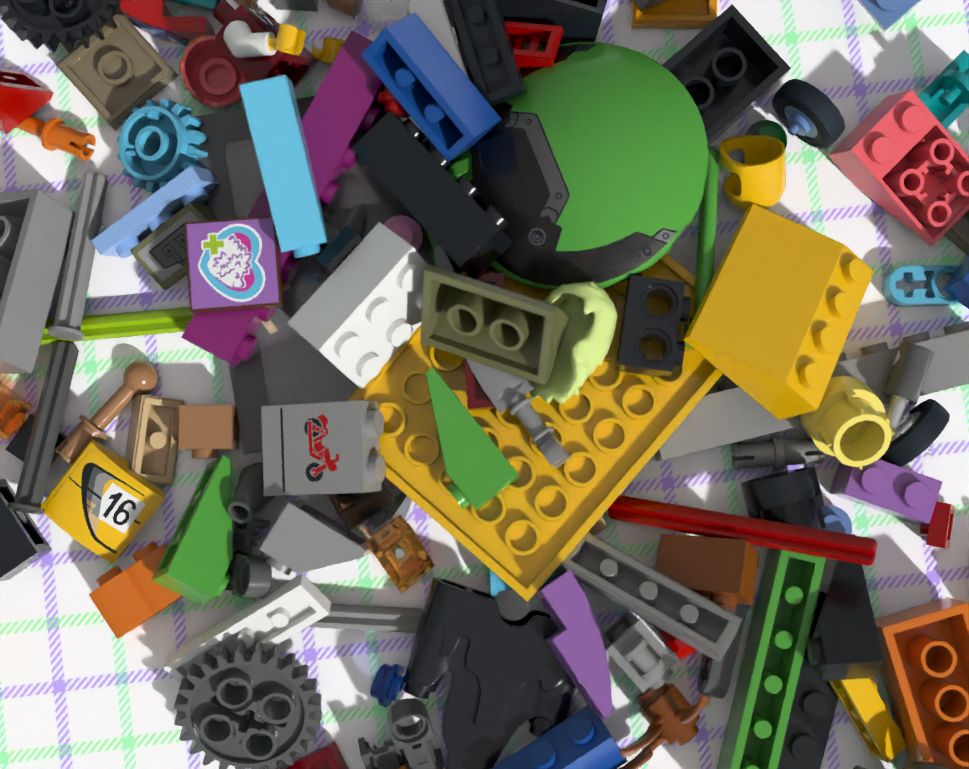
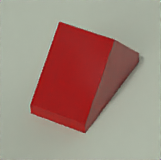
[0,68,54,134]

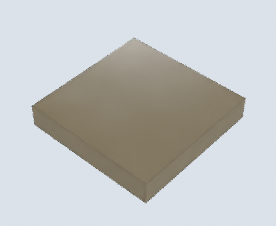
[56,14,178,131]

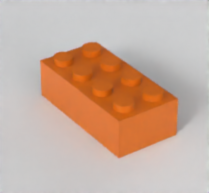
[875,597,969,769]

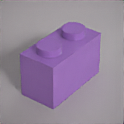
[829,459,943,524]

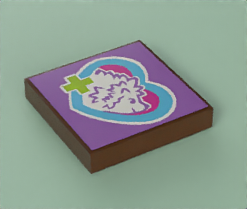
[184,216,284,314]

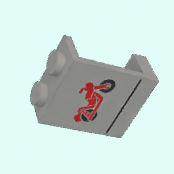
[261,400,386,496]

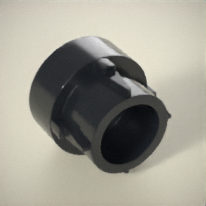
[740,466,826,529]

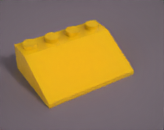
[683,204,874,420]

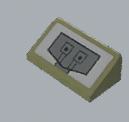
[131,202,217,290]

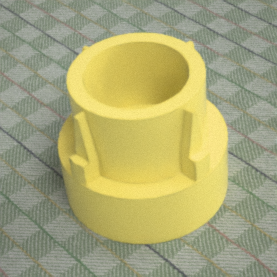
[800,376,895,469]

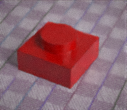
[920,502,955,549]

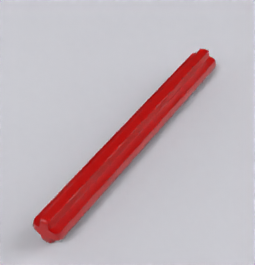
[608,495,877,566]

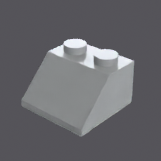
[259,501,375,575]

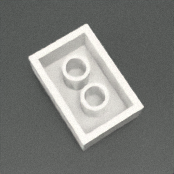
[287,222,428,390]

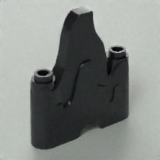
[403,577,578,769]

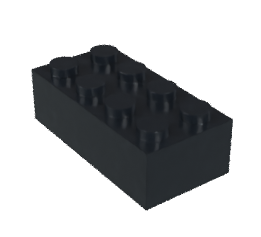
[662,4,791,146]

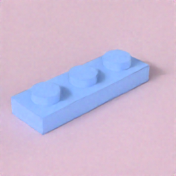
[91,165,219,258]

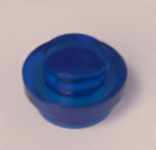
[370,663,406,708]

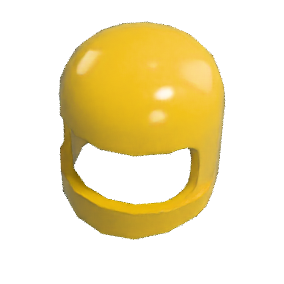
[719,135,786,211]

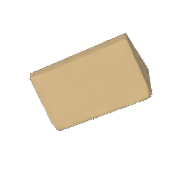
[125,394,185,486]

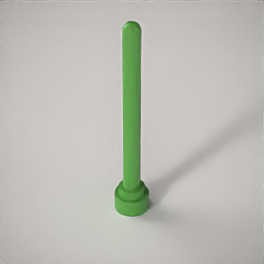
[684,146,719,350]

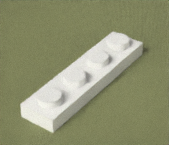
[163,573,331,683]

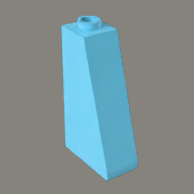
[239,75,329,258]

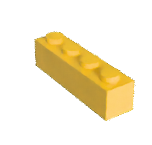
[829,678,907,763]

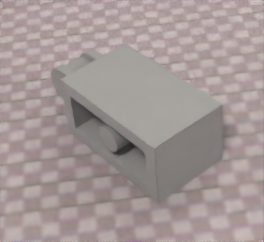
[601,610,677,693]

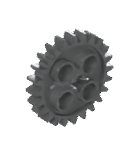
[174,640,322,769]

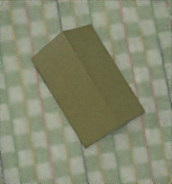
[420,264,570,386]

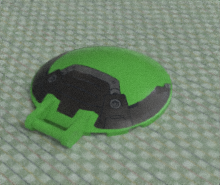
[425,42,709,290]

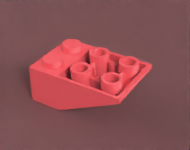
[828,89,969,245]

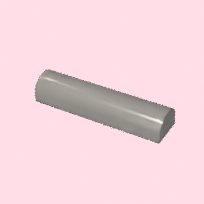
[558,532,742,662]

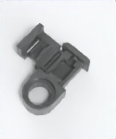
[225,518,272,598]
[358,698,445,769]

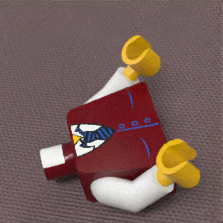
[213,0,345,89]

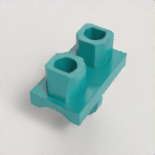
[918,50,969,129]

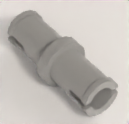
[731,436,824,470]

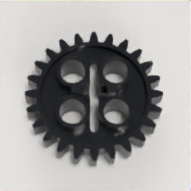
[0,0,124,53]

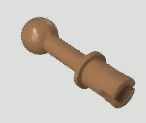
[55,360,158,465]

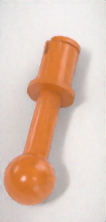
[15,116,96,161]

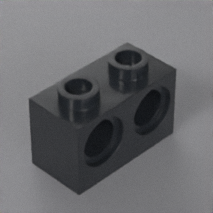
[615,275,691,379]

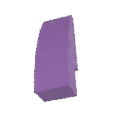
[535,570,612,719]

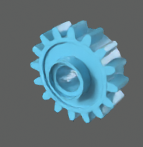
[117,98,208,193]

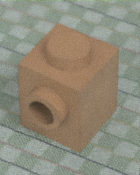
[172,405,240,459]

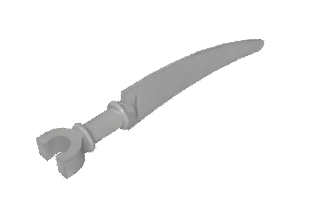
[433,245,571,468]

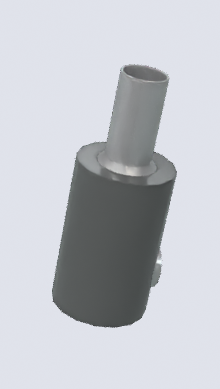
[883,343,934,431]

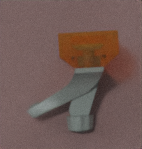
[364,491,435,594]

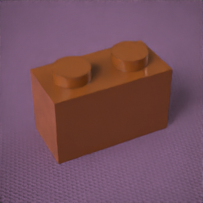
[655,534,759,610]

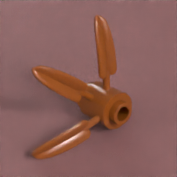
[619,683,711,769]

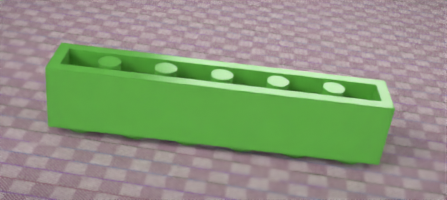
[717,548,826,769]

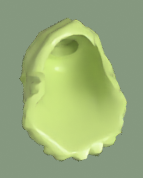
[526,282,618,404]

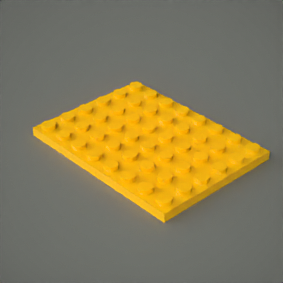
[347,254,723,602]

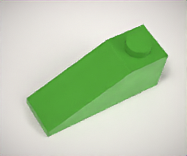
[426,367,519,511]
[152,455,233,604]

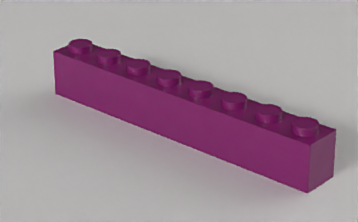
[181,30,385,368]

